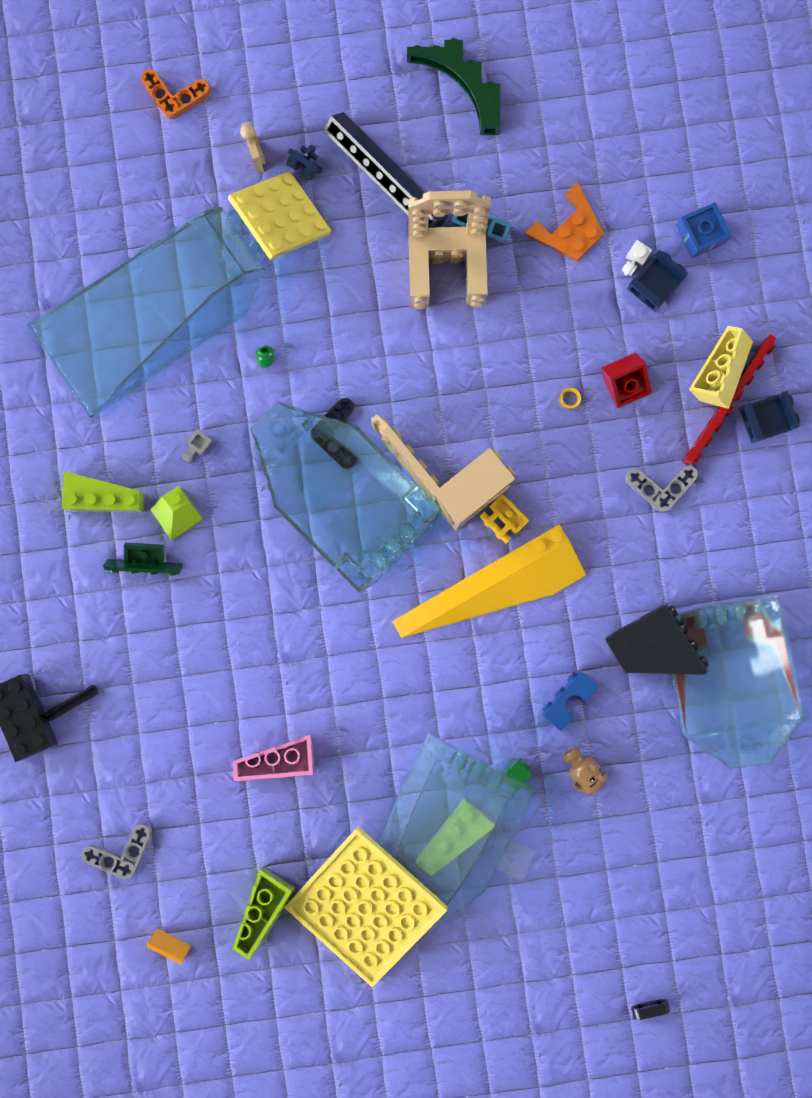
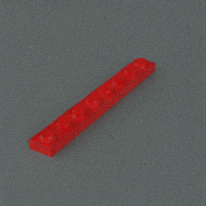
[682,334,777,465]

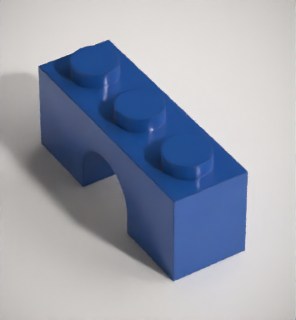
[541,671,599,731]

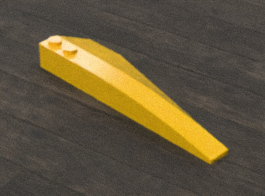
[392,524,586,638]

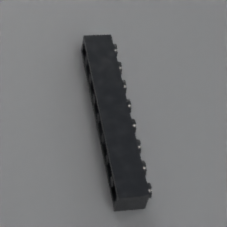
[323,112,448,228]

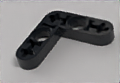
[310,398,355,469]

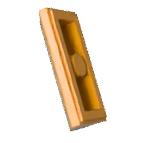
[146,929,191,964]

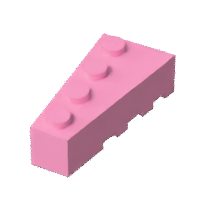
[233,735,315,782]

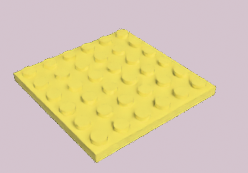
[284,826,448,987]

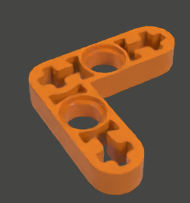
[141,69,211,119]

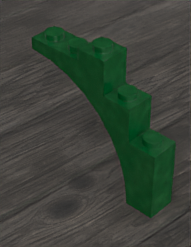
[407,38,500,135]

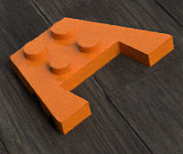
[525,183,604,261]

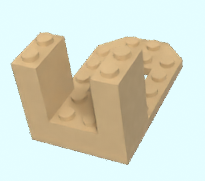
[408,190,491,309]
[371,414,515,531]

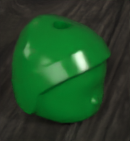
[255,346,276,368]

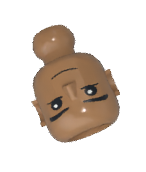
[563,747,607,795]

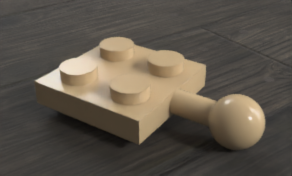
[240,121,266,174]

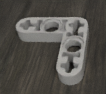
[625,466,698,512]
[81,823,152,879]

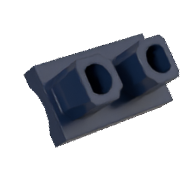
[286,145,323,180]

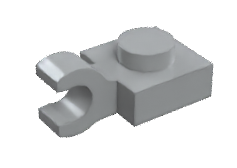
[182,429,213,464]

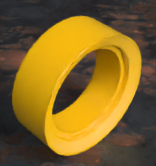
[559,388,581,410]

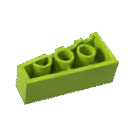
[62,471,145,513]
[232,867,296,960]

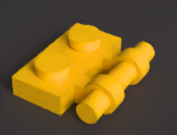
[479,494,529,543]

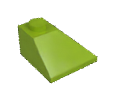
[150,486,204,541]

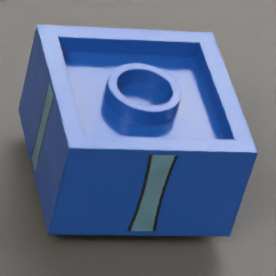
[676,202,732,258]

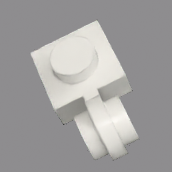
[622,240,652,276]

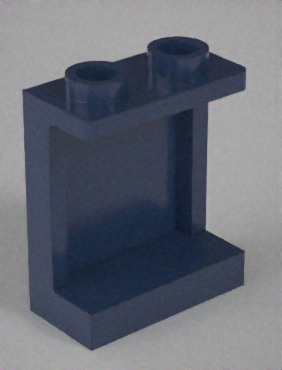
[627,250,688,312]
[739,391,800,444]

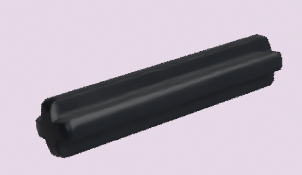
[45,685,99,721]

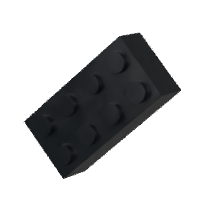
[0,674,58,762]

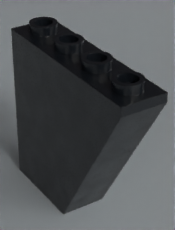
[605,602,710,675]

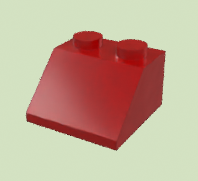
[601,352,652,408]

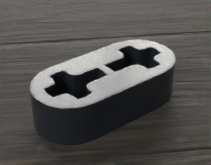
[631,999,670,1020]

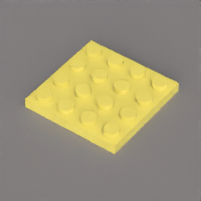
[228,171,331,260]

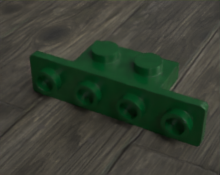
[103,542,183,576]

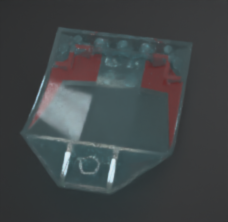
[671,596,804,769]

